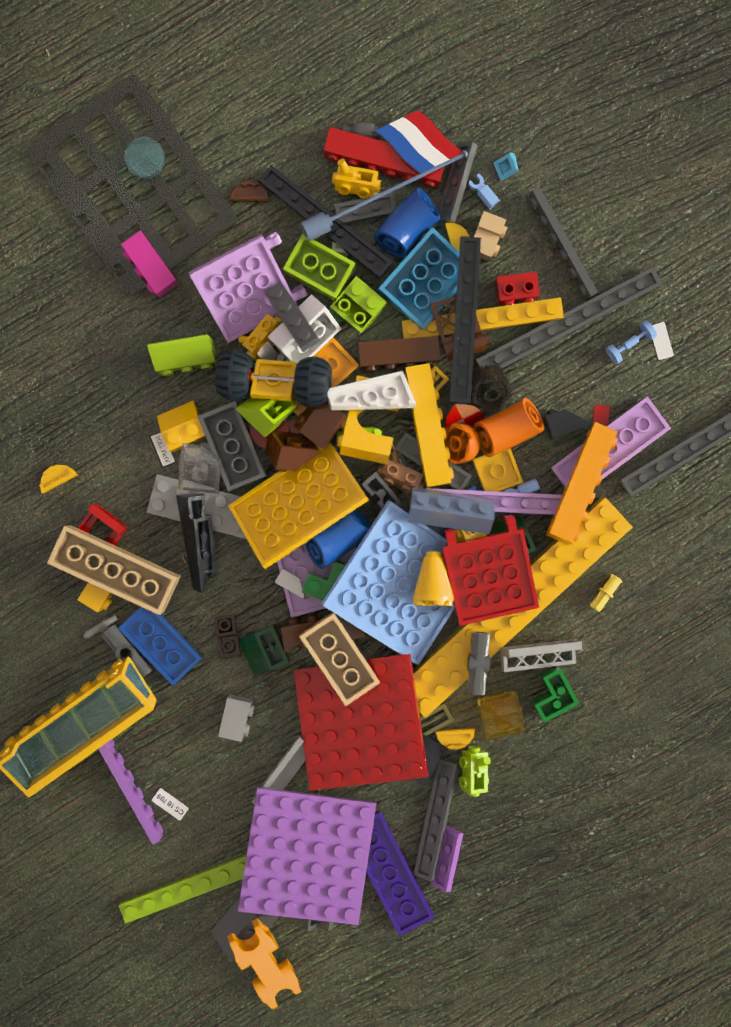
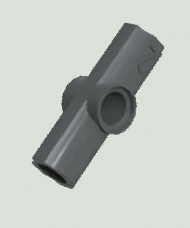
[101,624,152,681]
[467,631,490,695]

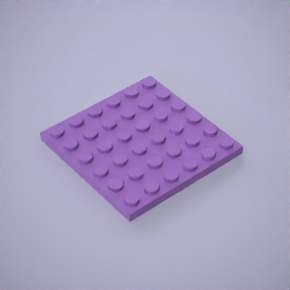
[238,787,377,925]

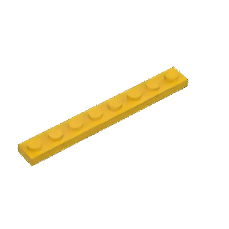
[402,298,564,339]

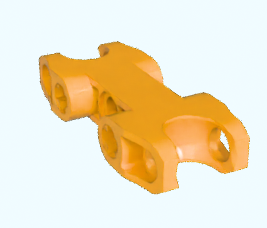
[227,918,302,1009]

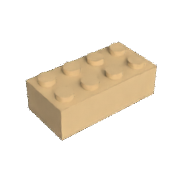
[299,612,380,706]

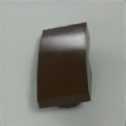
[214,614,241,659]

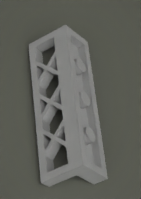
[500,639,582,672]
[251,733,305,804]

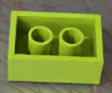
[283,233,356,301]

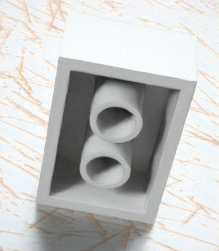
[268,294,341,363]

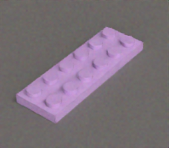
[550,396,671,488]

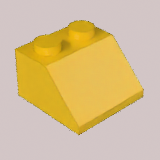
[157,400,206,452]

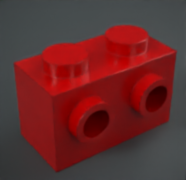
[494,272,540,306]

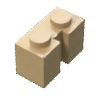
[474,211,507,262]

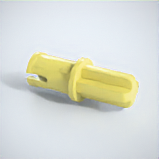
[590,574,622,612]

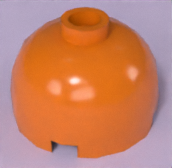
[444,423,480,464]

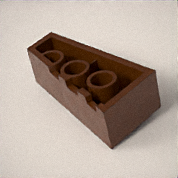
[281,612,366,652]

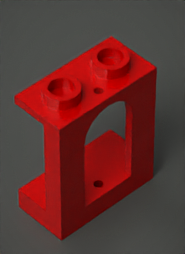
[78,504,129,545]

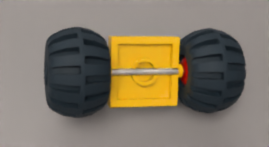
[215,350,332,408]

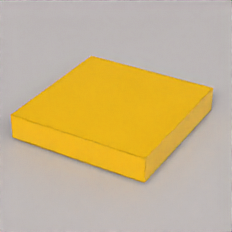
[472,448,523,492]

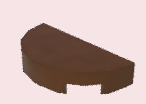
[230,180,270,203]

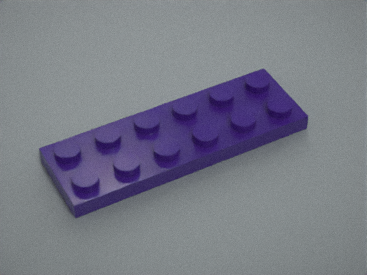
[366,810,435,936]

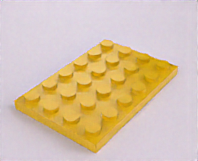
[228,442,368,569]

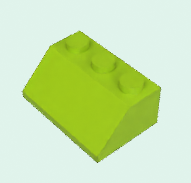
[147,334,217,376]

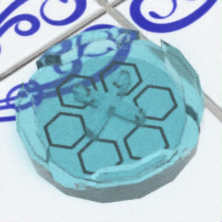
[125,137,165,179]

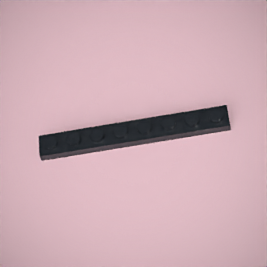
[258,165,393,279]
[450,236,481,403]

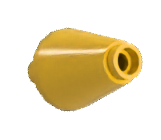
[413,551,454,606]

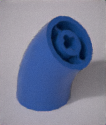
[374,188,441,258]
[304,509,372,569]

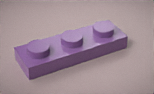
[431,826,463,892]

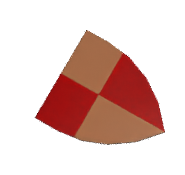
[445,402,485,428]

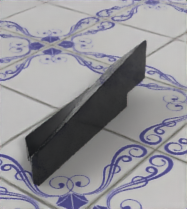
[176,494,217,593]

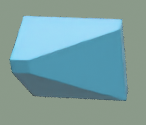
[493,153,518,181]

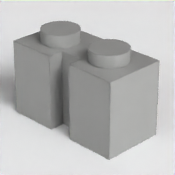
[218,694,255,742]

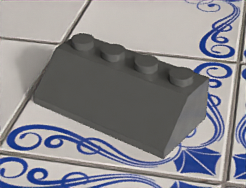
[211,896,279,963]

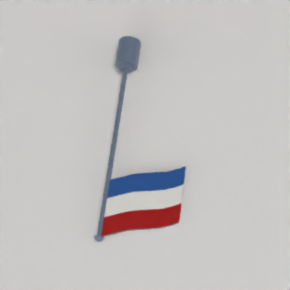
[300,111,468,242]

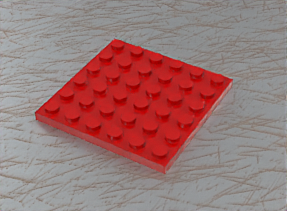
[294,653,428,791]

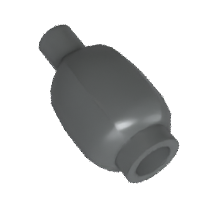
[343,122,380,139]

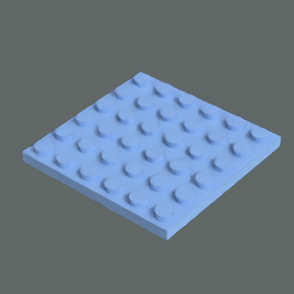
[321,500,455,665]

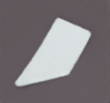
[275,569,304,598]

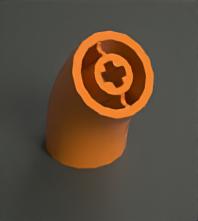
[473,398,544,457]

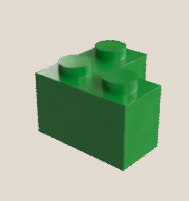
[302,560,346,600]
[531,666,580,723]

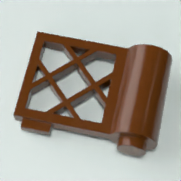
[430,296,489,362]

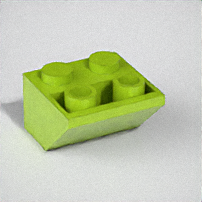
[330,276,387,333]
[236,397,297,437]

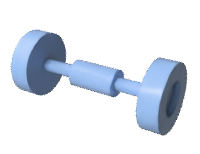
[605,320,657,364]

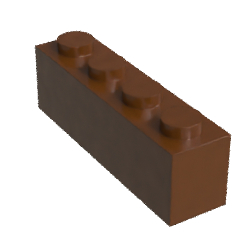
[358,336,440,372]

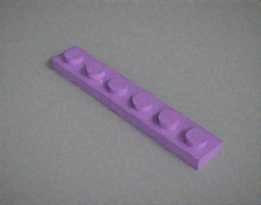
[99,739,163,844]

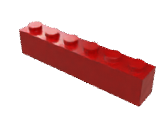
[324,127,445,188]

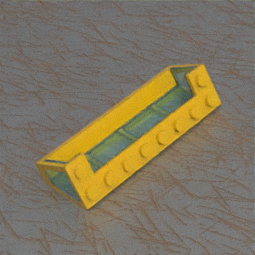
[0,656,156,797]

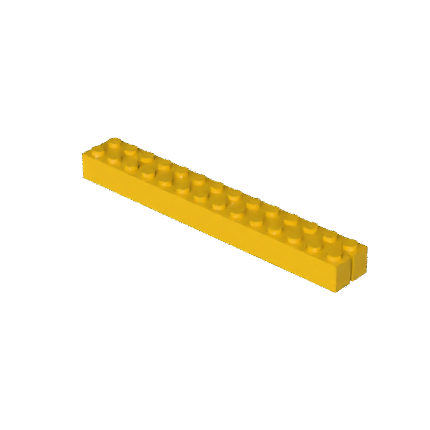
[413,498,633,718]

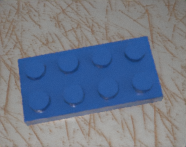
[118,607,203,686]

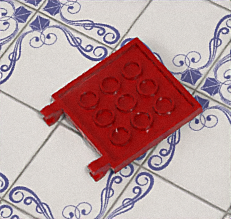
[442,515,539,626]

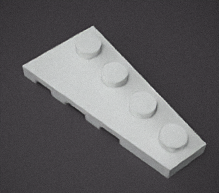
[328,371,416,410]

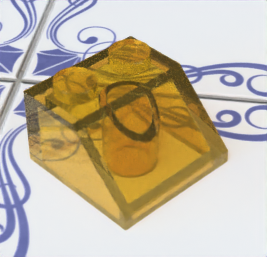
[477,691,525,741]

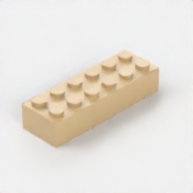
[47,525,181,615]

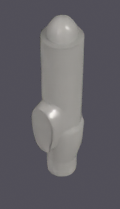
[83,614,119,638]

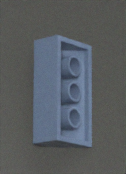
[408,487,495,534]

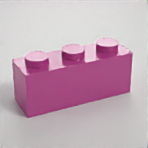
[121,230,179,298]

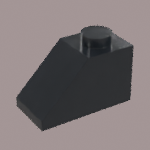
[542,408,591,440]

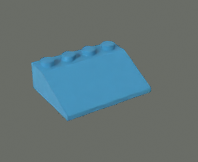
[376,227,459,330]

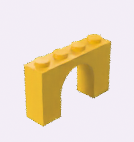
[337,375,399,464]

